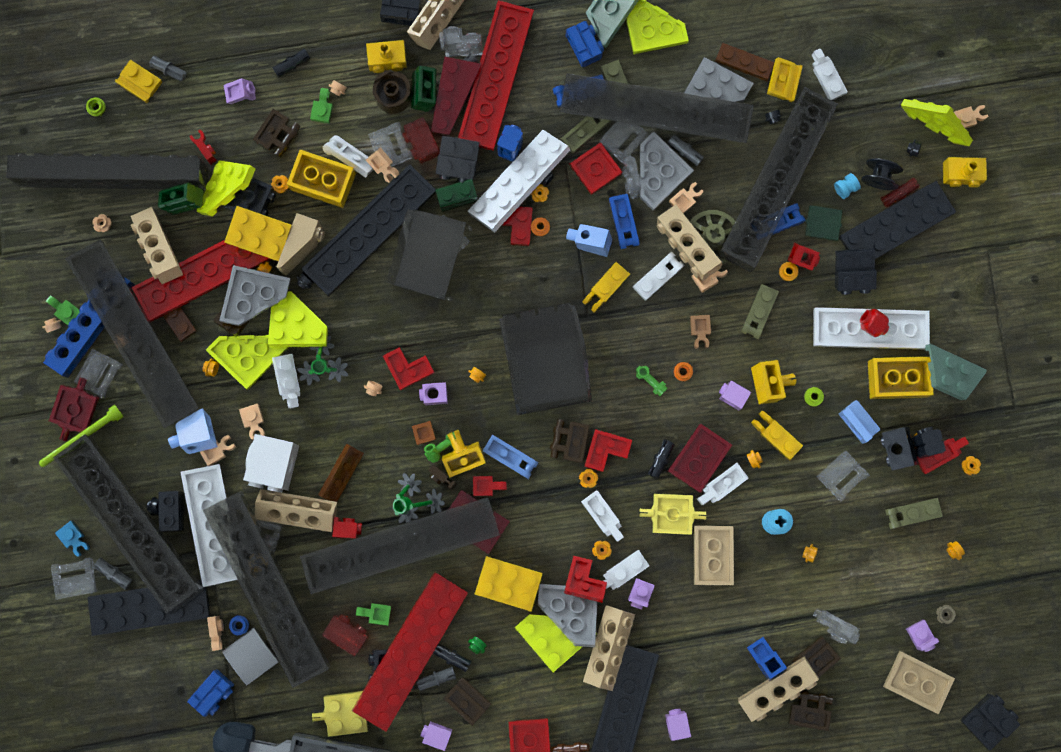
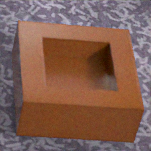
[412,421,436,445]

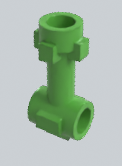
[636,366,667,396]
[424,432,456,463]

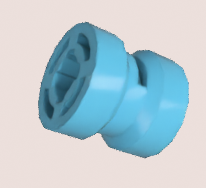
[834,173,861,199]

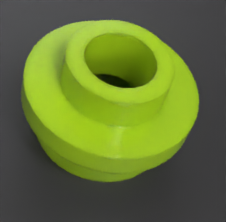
[86,98,106,117]
[804,387,824,406]

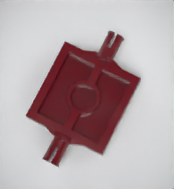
[49,377,99,441]

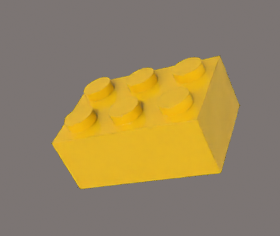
[287,150,356,208]
[225,206,292,261]
[868,357,934,399]
[475,556,543,611]

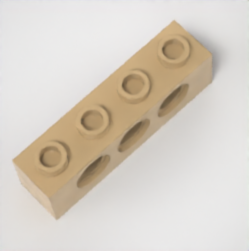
[407,0,464,50]
[657,205,722,281]
[131,207,183,284]
[255,489,337,532]
[583,605,635,691]
[738,656,819,722]

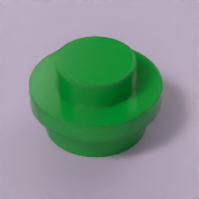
[468,636,487,654]

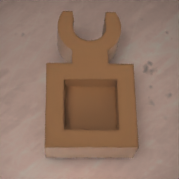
[690,315,711,349]

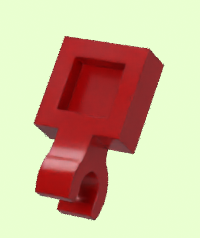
[190,130,217,165]
[473,476,507,496]

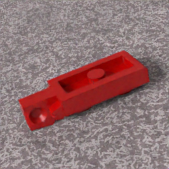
[918,437,969,474]

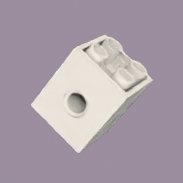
[243,434,299,493]

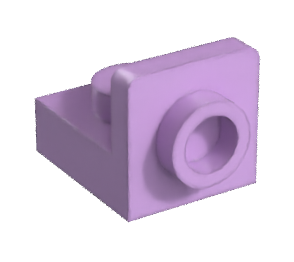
[224,78,256,104]
[628,578,655,610]
[906,620,939,652]

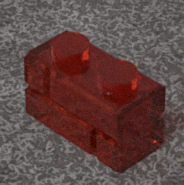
[402,117,440,164]
[322,614,369,657]

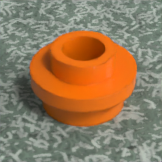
[531,218,550,237]
[674,362,693,381]

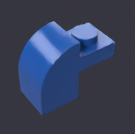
[747,637,787,681]

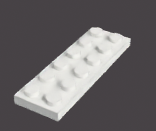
[468,130,570,233]
[813,308,930,350]
[181,464,242,587]

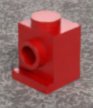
[787,242,820,270]
[332,517,363,539]

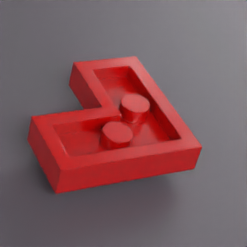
[502,207,532,246]
[383,347,434,391]
[584,429,632,472]
[564,556,607,603]

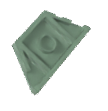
[586,0,639,48]
[925,344,987,400]

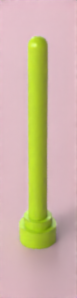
[39,404,124,467]

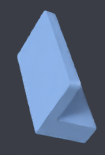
[838,400,880,444]

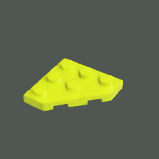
[626,0,689,54]
[901,99,973,146]
[196,160,256,217]
[268,292,328,347]
[206,335,288,390]
[515,614,597,672]

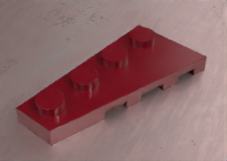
[431,57,482,135]

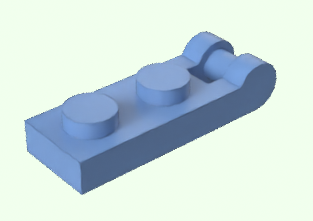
[483,435,538,479]

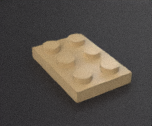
[694,526,734,585]
[883,651,955,714]

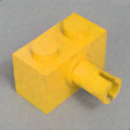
[366,40,407,73]
[943,157,987,187]
[751,360,796,405]
[442,430,486,478]

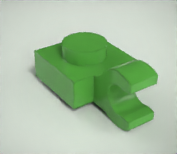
[310,88,333,124]
[46,295,80,325]
[356,603,391,626]

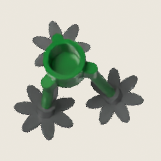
[297,336,348,385]
[393,473,445,525]

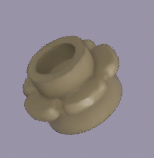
[936,605,956,624]

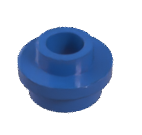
[229,616,249,635]

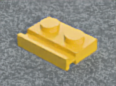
[767,57,802,102]
[115,60,162,103]

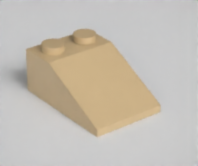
[277,213,325,275]

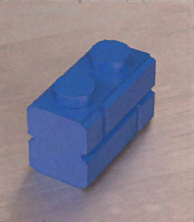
[566,21,604,67]
[497,125,523,162]
[187,670,234,717]

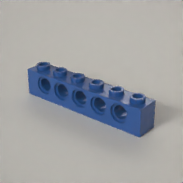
[43,269,135,378]

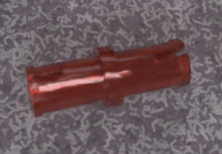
[880,178,919,208]

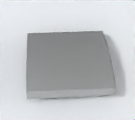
[222,628,279,686]

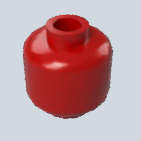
[860,309,889,337]

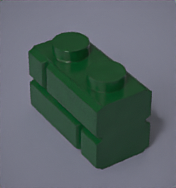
[411,66,437,112]
[435,179,478,212]
[158,183,204,215]

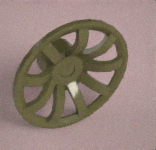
[685,210,741,264]

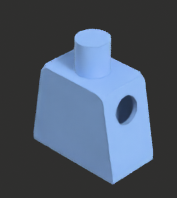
[566,224,612,257]
[168,408,217,454]

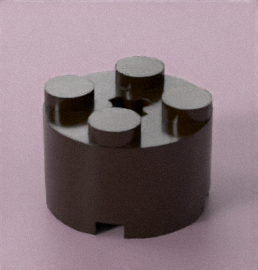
[373,70,412,114]

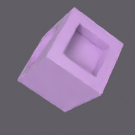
[719,381,751,411]
[419,382,448,405]
[665,709,691,741]
[421,721,452,751]

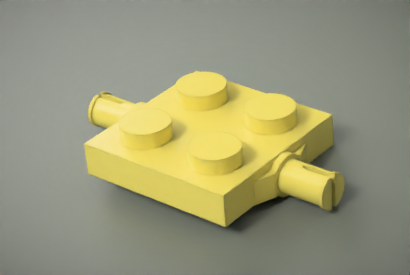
[640,494,706,535]
[312,691,368,737]

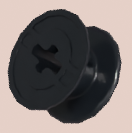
[861,158,904,190]

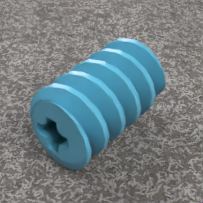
[762,509,793,535]

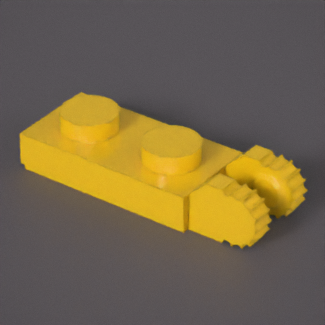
[582,262,630,313]
[751,411,803,460]

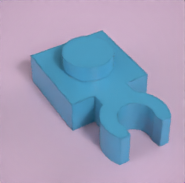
[55,521,90,556]

